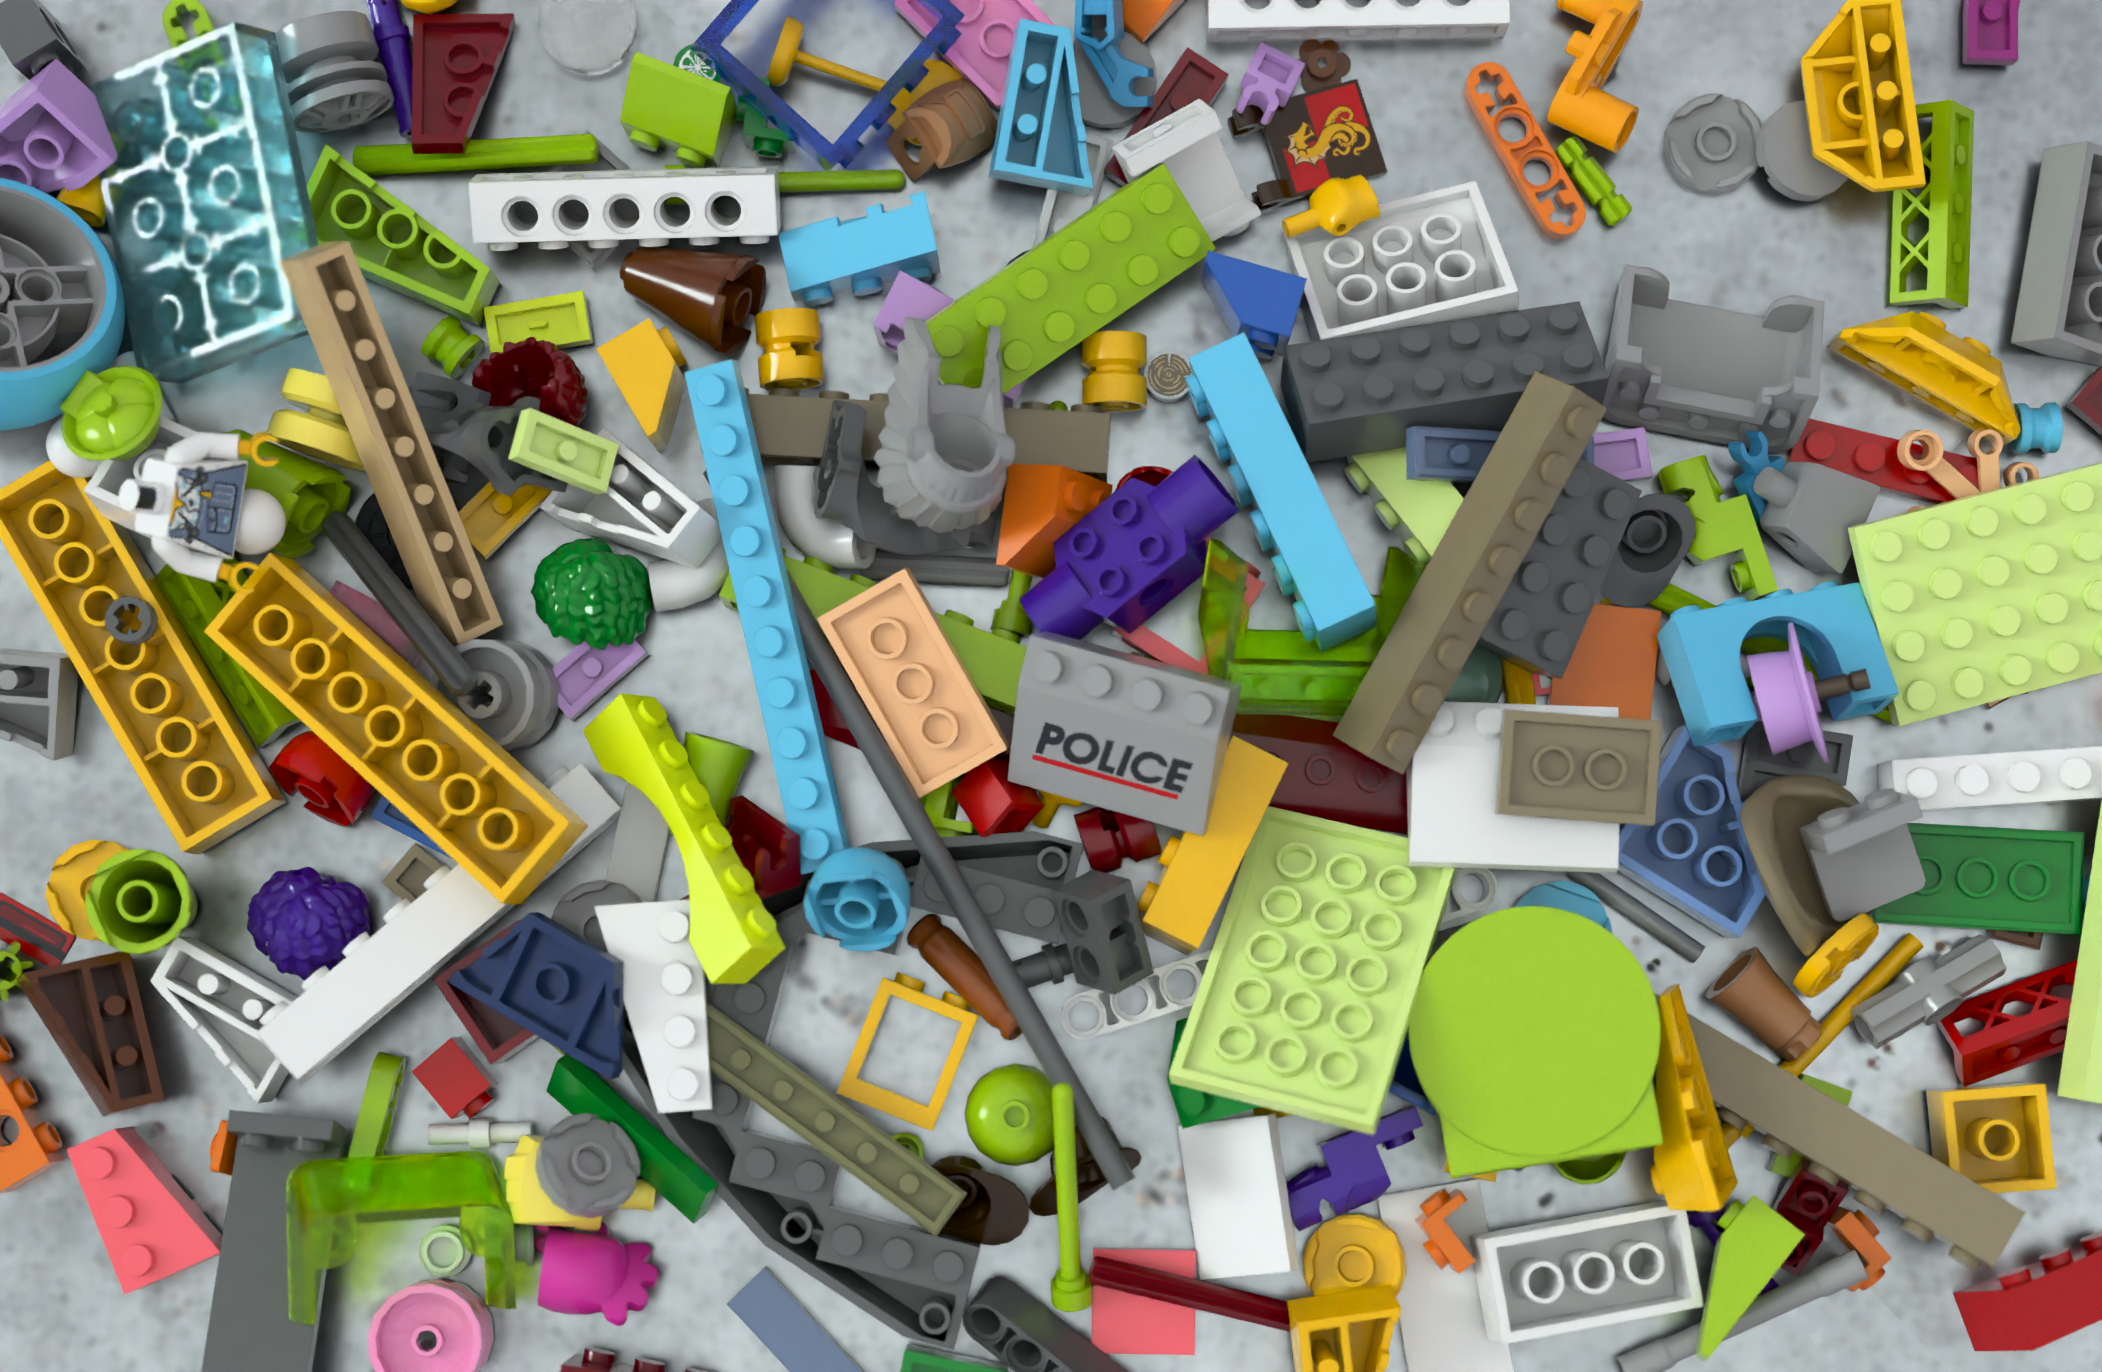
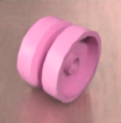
[367,1278,494,1372]

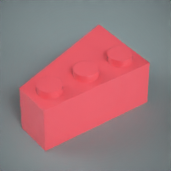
[66,1126,222,1294]

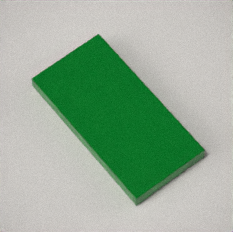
[1870,823,2084,935]

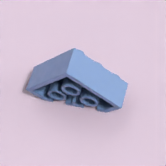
[1618,724,1766,939]

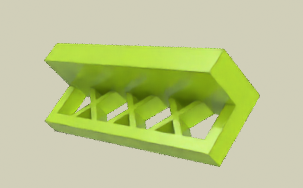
[1890,100,1974,309]
[155,555,301,748]

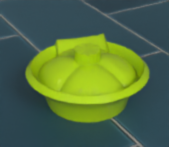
[60,366,162,461]

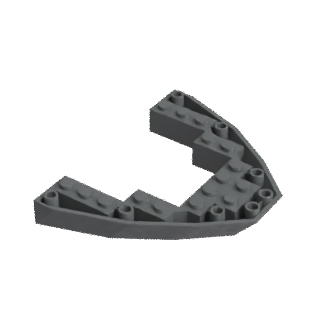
[622,831,1084,1350]

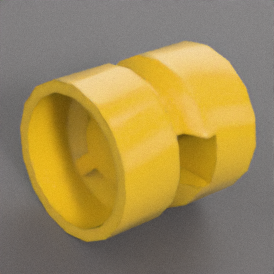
[754,308,825,390]
[1082,331,1147,412]

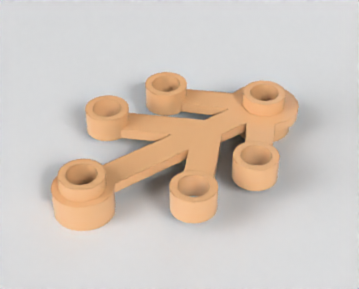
[1897,429,2039,513]

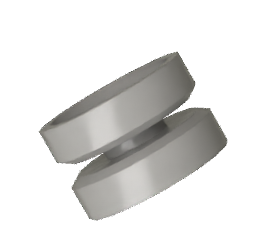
[430,639,560,751]

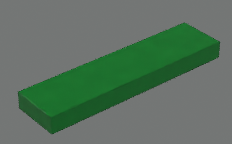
[546,1054,718,1224]

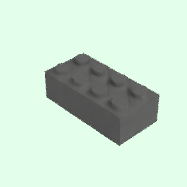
[1476,458,1642,679]

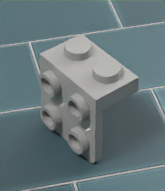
[1799,788,1926,922]

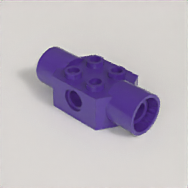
[1020,455,1240,640]

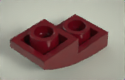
[1772,1158,1849,1276]

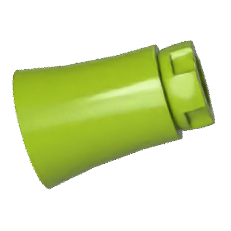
[668,731,754,834]

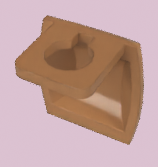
[887,78,998,180]

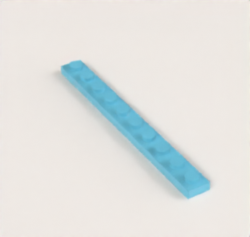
[684,359,850,874]

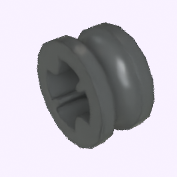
[105,596,158,645]

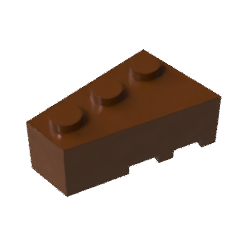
[16,951,165,1117]

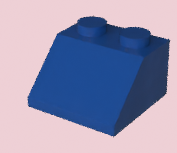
[1201,250,1307,359]

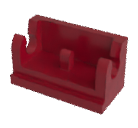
[716,795,801,899]

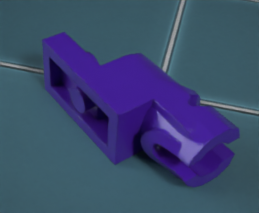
[1286,1105,1423,1231]

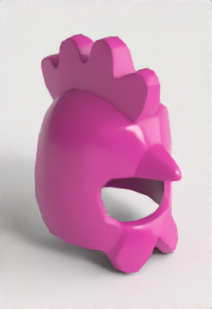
[534,1222,659,1326]

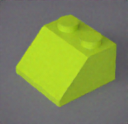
[620,52,737,168]

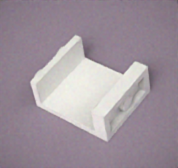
[1111,99,1262,242]

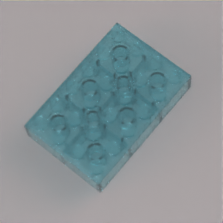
[88,21,319,384]

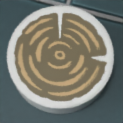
[1144,350,1192,403]

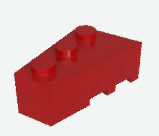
[1953,1231,2102,1351]

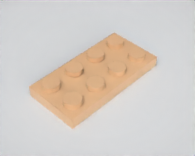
[817,567,1010,798]

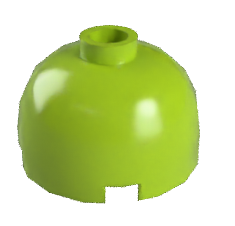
[964,1063,1054,1166]

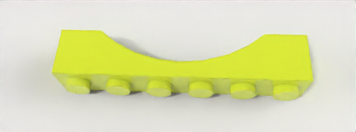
[583,693,786,984]

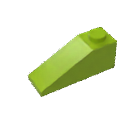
[1695,1195,1805,1362]

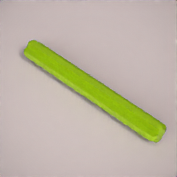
[353,134,599,175]

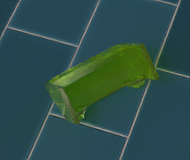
[1198,539,1425,716]
[286,1151,516,1325]

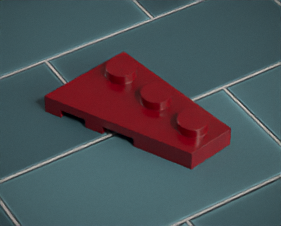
[411,13,515,154]

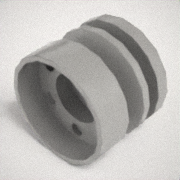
[266,11,395,133]

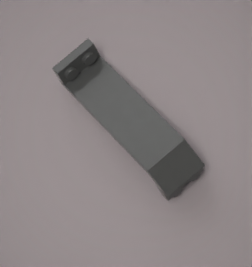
[201,1110,347,1372]

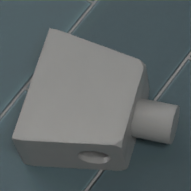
[1753,461,1881,575]

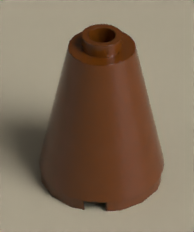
[620,246,766,355]

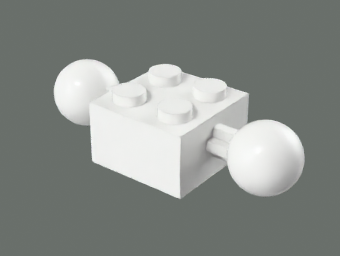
[46,416,286,555]

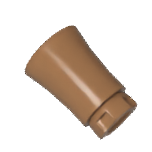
[1706,947,1823,1062]

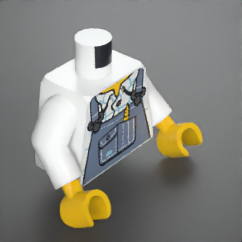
[119,431,280,594]

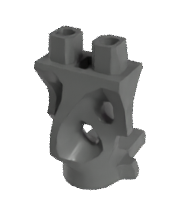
[408,372,568,496]
[813,400,997,556]

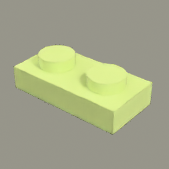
[508,408,619,495]

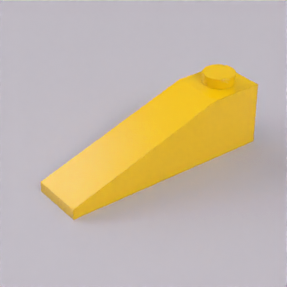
[1651,984,1738,1211]

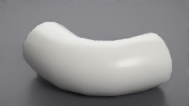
[774,465,876,569]
[648,498,729,612]

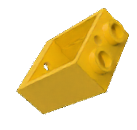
[837,972,979,1131]

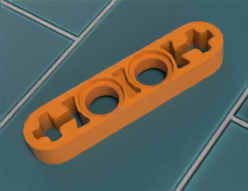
[1464,62,1586,240]

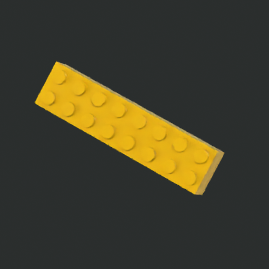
[0,460,286,855]
[204,552,589,905]

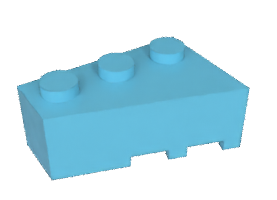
[988,18,1094,196]

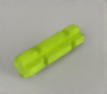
[1555,136,1632,226]

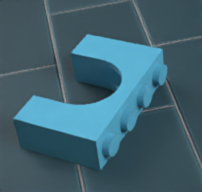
[1656,581,1899,747]

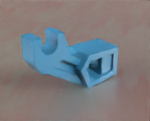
[1074,0,1153,107]

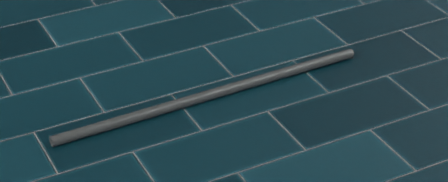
[703,470,1135,1190]

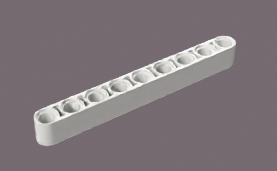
[1061,868,1498,1040]

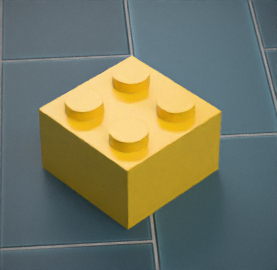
[1926,1082,2057,1194]

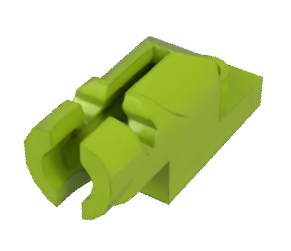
[1657,455,1778,601]

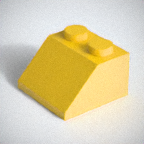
[596,318,687,453]

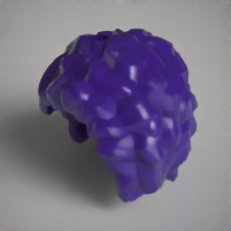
[246,867,372,980]

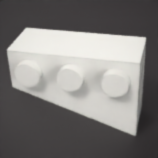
[539,428,722,569]

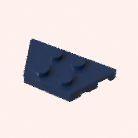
[448,912,624,1079]

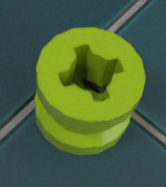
[420,315,484,379]

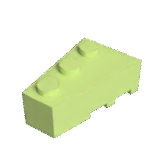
[1344,447,1464,572]

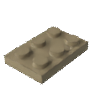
[1495,709,1662,826]

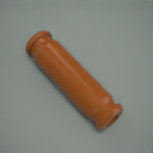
[907,914,1022,1040]

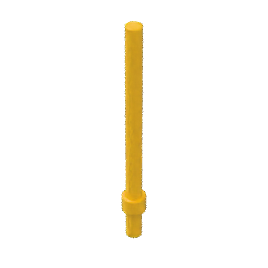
[1721,933,1924,1149]

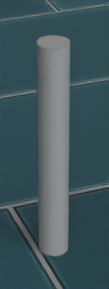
[1567,872,1705,963]

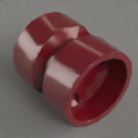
[1073,807,1162,873]

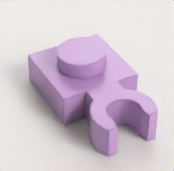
[1236,42,1305,125]

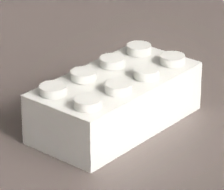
[1469,1200,1704,1344]

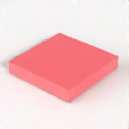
[1091,1248,1196,1355]

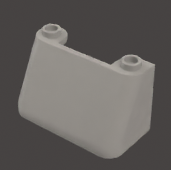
[1603,264,1825,453]

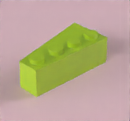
[284,144,500,327]

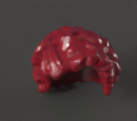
[472,337,587,428]

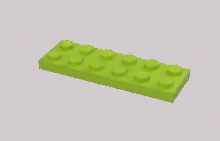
[925,163,1216,394]

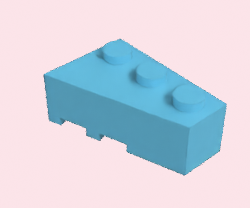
[778,191,941,306]

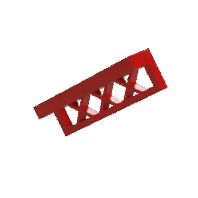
[1936,959,2078,1087]

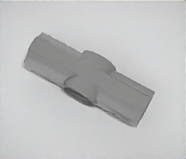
[1851,934,2007,1049]

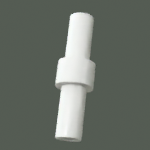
[428,1118,534,1149]

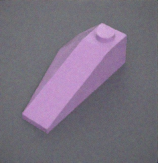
[0,59,118,193]

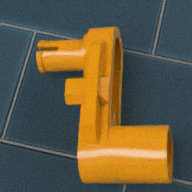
[1548,0,1643,153]

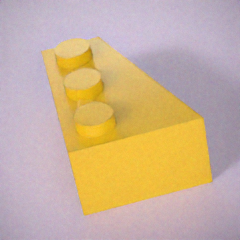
[1287,1285,1401,1372]

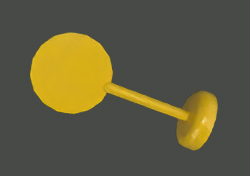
[767,16,963,146]

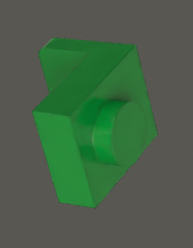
[736,76,796,158]

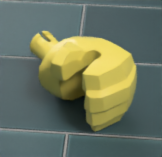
[504,1135,655,1231]

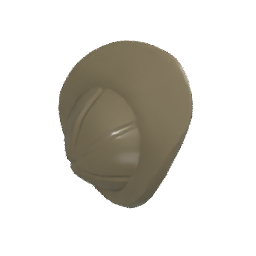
[1740,774,1859,957]

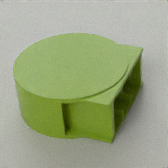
[1409,906,1664,1179]

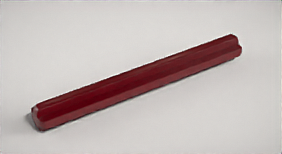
[1089,1256,1291,1332]

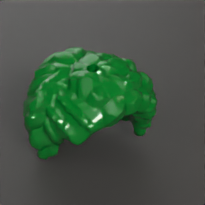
[530,538,651,650]

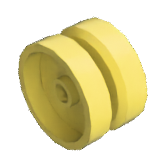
[267,368,366,472]

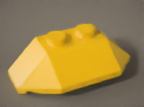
[1800,0,1926,192]
[1827,311,2021,446]

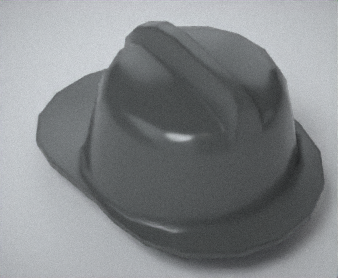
[1600,493,1695,608]

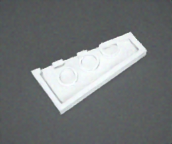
[594,899,713,1113]

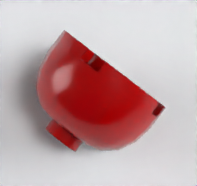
[268,731,374,827]

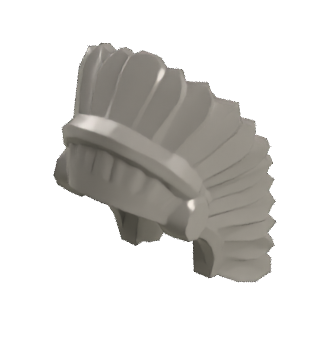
[874,317,1015,533]

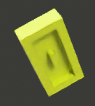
[483,291,593,353]

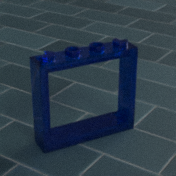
[690,0,965,172]

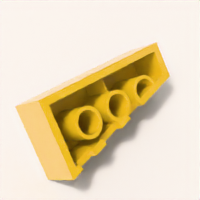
[1137,735,1288,955]

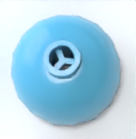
[804,847,911,952]

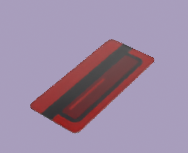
[0,893,75,967]

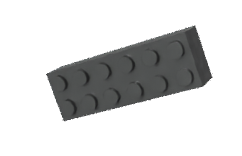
[1280,301,1609,463]

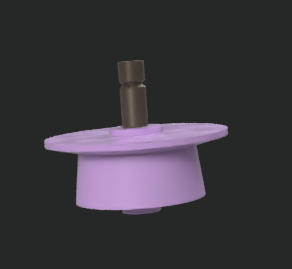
[1747,622,1871,764]

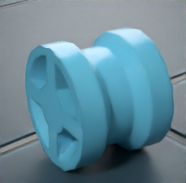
[2009,402,2063,454]

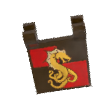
[1227,79,1388,212]

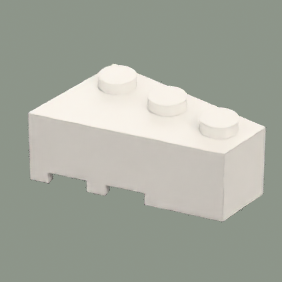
[150,936,298,1103]

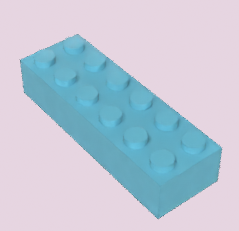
[1185,332,1377,652]

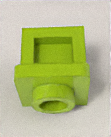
[920,774,980,837]

